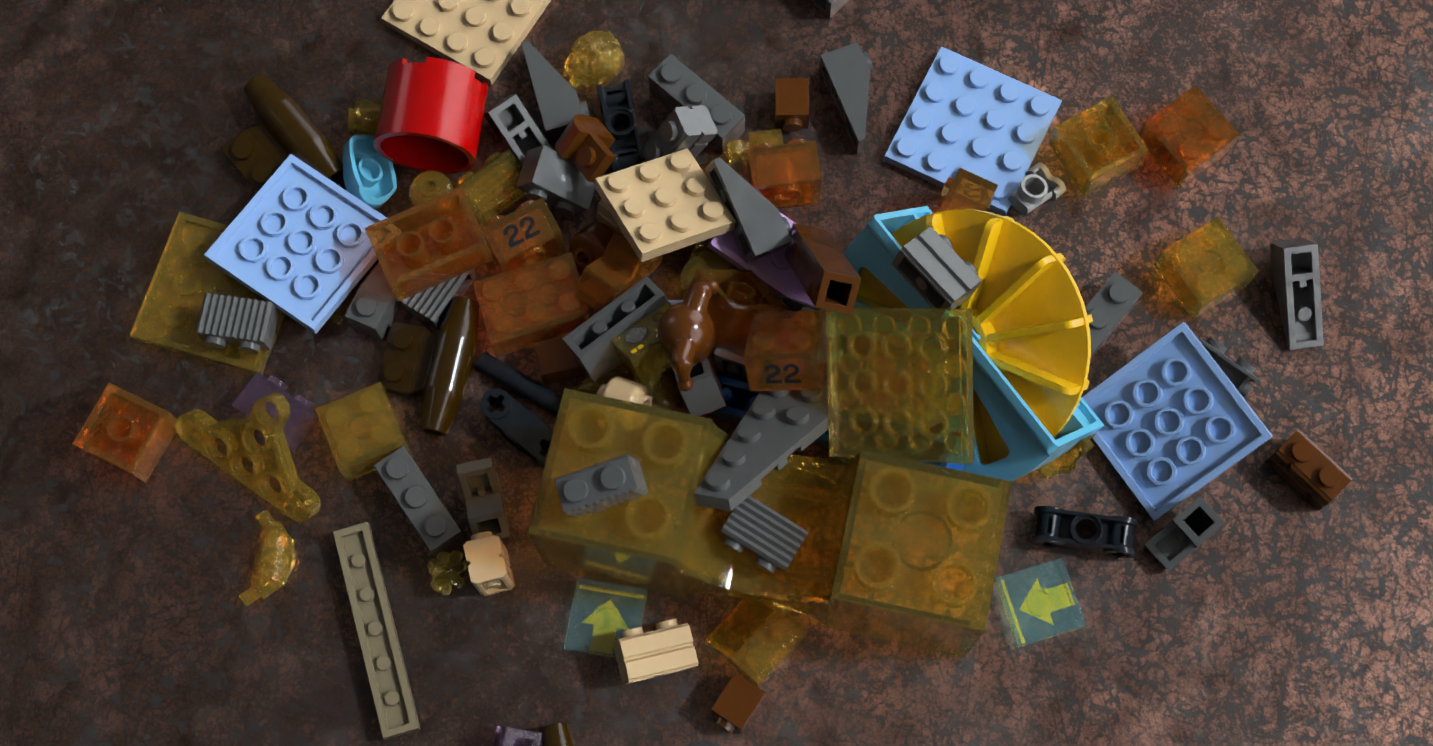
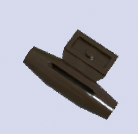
[222,75,343,192]
[376,296,480,436]

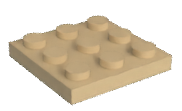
[595,148,736,262]

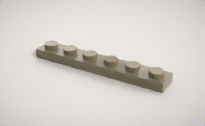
[333,522,421,740]

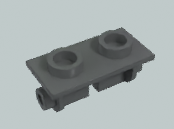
[1199,336,1259,398]

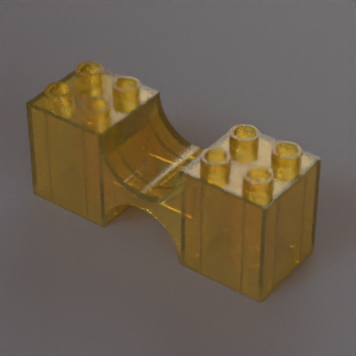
[528,388,1012,658]

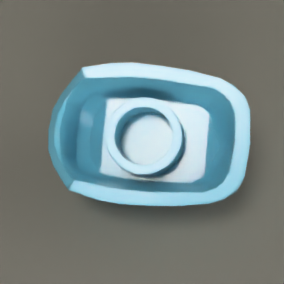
[342,135,397,209]

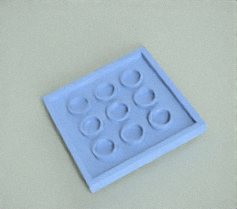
[884,46,1062,216]
[204,154,400,334]
[1082,322,1273,521]

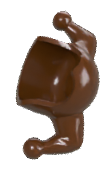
[657,280,719,392]

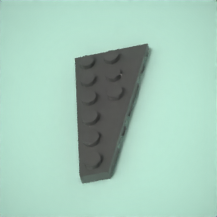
[694,356,884,511]

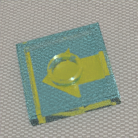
[994,558,1087,648]
[564,578,648,658]

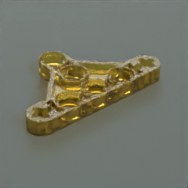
[175,393,321,522]

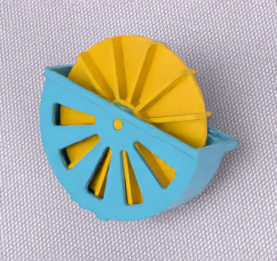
[819,206,1104,491]

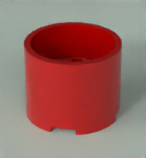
[374,57,489,174]

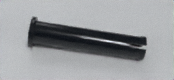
[475,351,575,423]

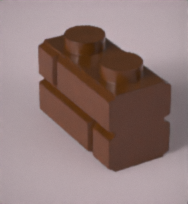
[1265,429,1353,511]

